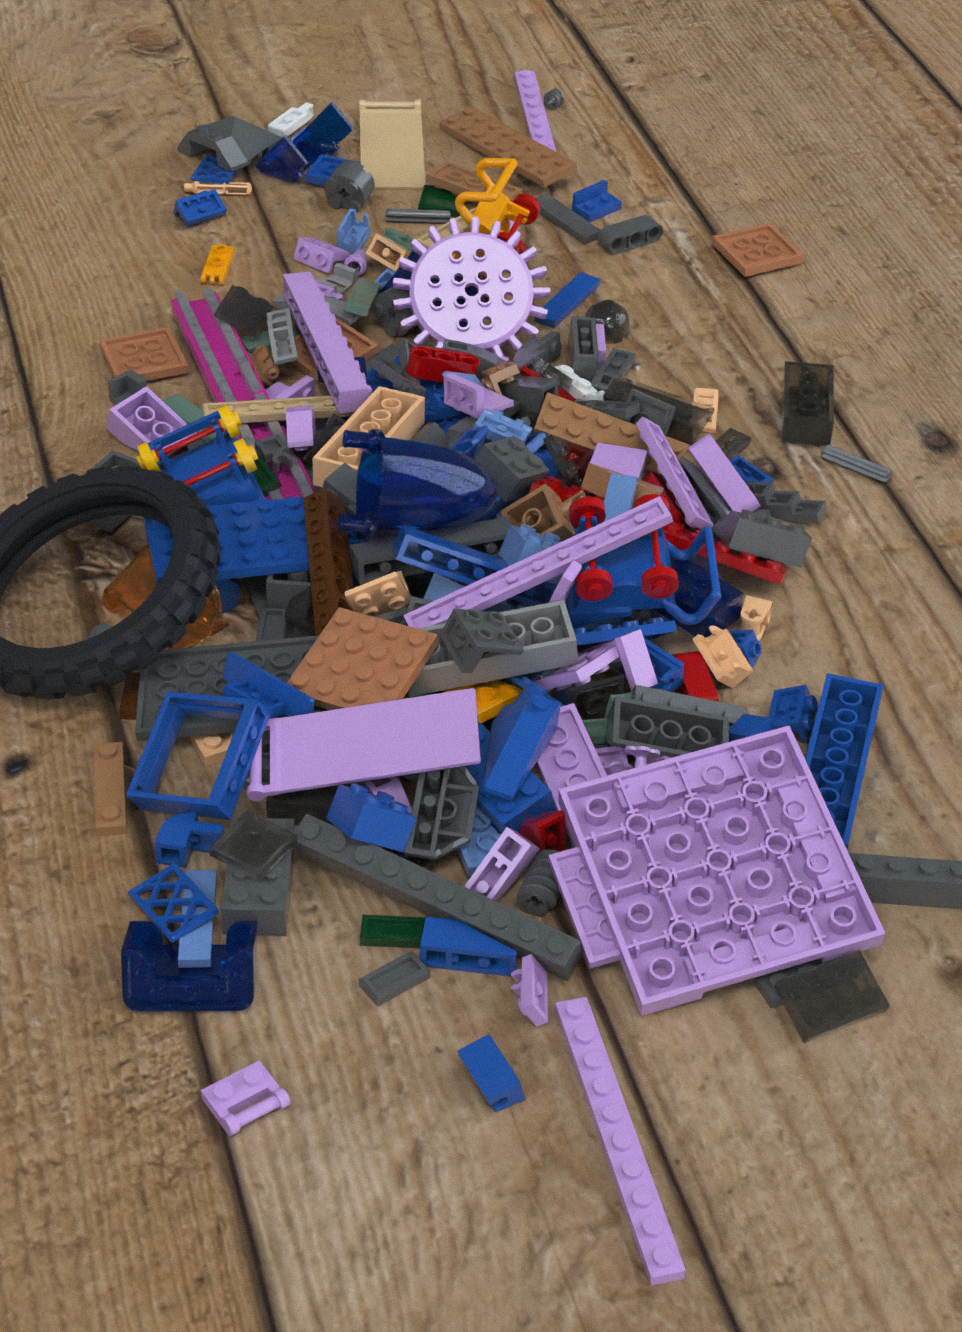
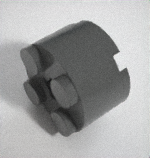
[324,161,375,213]
[372,287,419,337]

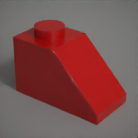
[520,810,566,859]

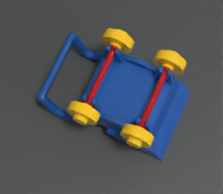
[136,404,265,506]

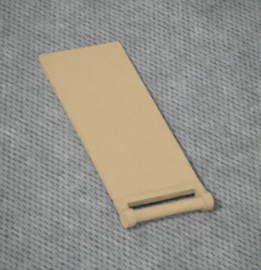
[359,99,425,190]

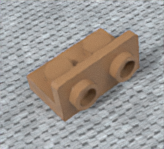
[480,361,520,395]

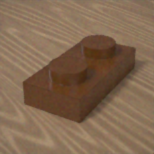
[119,672,140,720]

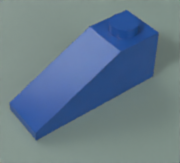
[420,917,517,977]

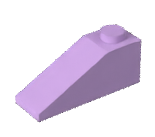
[464,827,540,901]

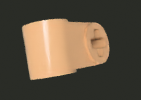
[738,595,773,641]

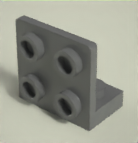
[440,608,524,674]

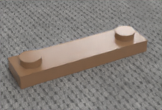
[93,742,127,837]

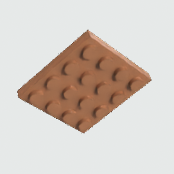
[287,607,440,710]

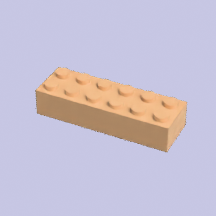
[313,386,425,487]

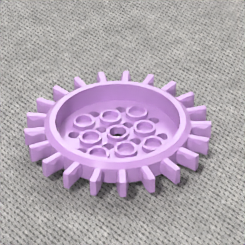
[393,216,550,357]

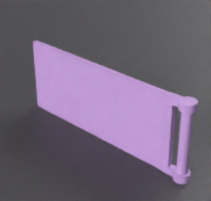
[247,688,481,801]

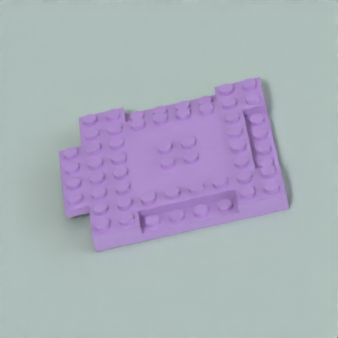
[548,726,886,1016]

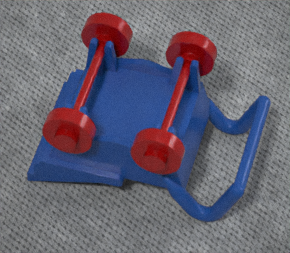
[565,494,721,628]

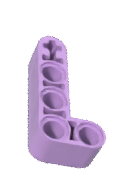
[688,434,761,512]

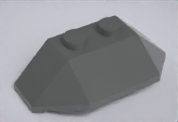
[404,766,479,860]

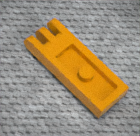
[201,244,235,285]

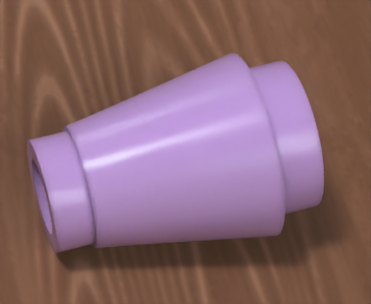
[344,249,367,276]

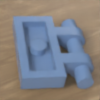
[473,408,533,443]

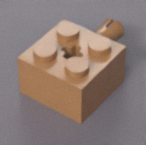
[500,483,587,542]

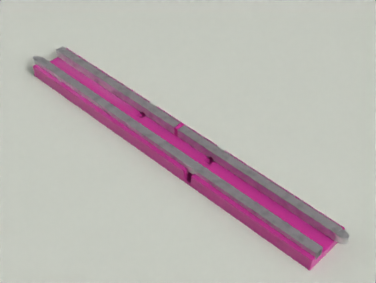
[171,289,316,500]

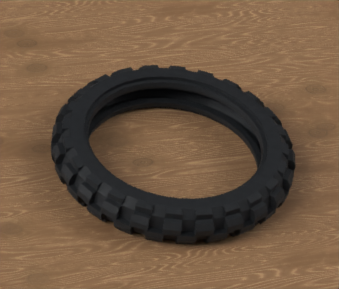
[0,466,221,699]

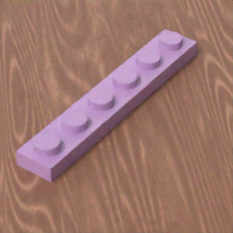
[636,416,714,529]

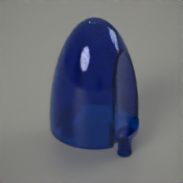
[337,429,497,537]

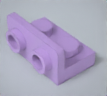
[294,237,349,273]

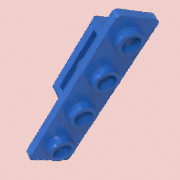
[222,652,315,719]

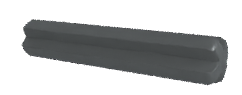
[386,209,451,224]
[821,445,892,483]

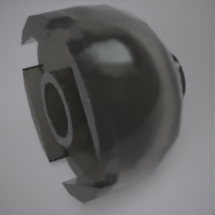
[585,300,630,344]

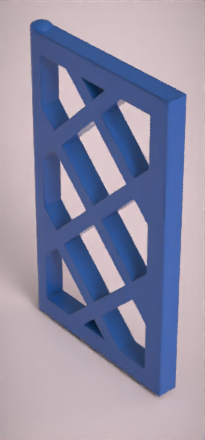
[190,155,238,184]
[128,862,220,943]

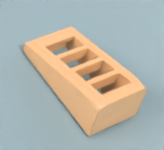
[691,388,719,433]

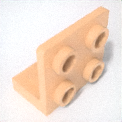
[344,571,411,617]

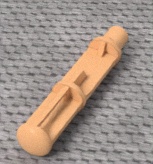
[184,181,252,196]

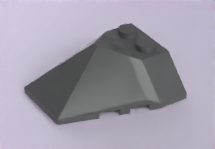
[177,116,283,172]

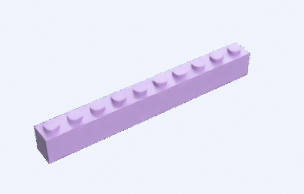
[283,272,372,414]

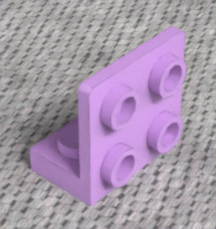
[444,373,514,419]

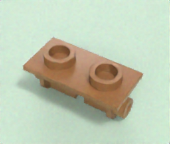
[246,345,279,386]

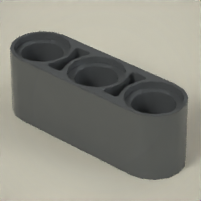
[598,215,663,254]

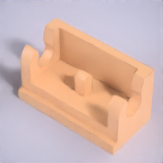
[692,626,754,688]

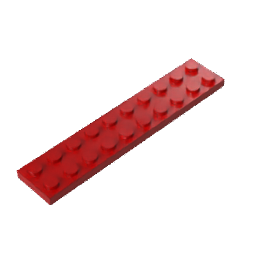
[529,476,789,585]

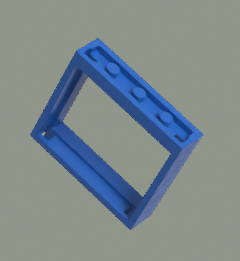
[126,692,270,820]

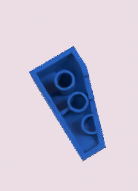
[484,694,561,801]

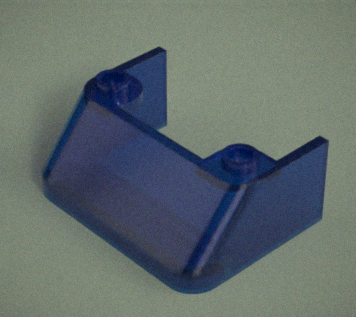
[255,102,354,183]

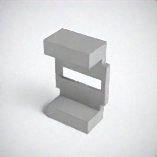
[316,263,357,295]

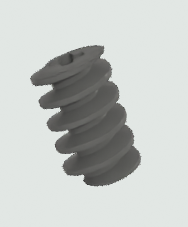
[517,849,561,917]

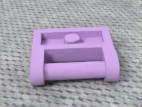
[201,1060,291,1136]

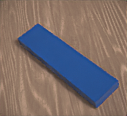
[535,272,600,328]

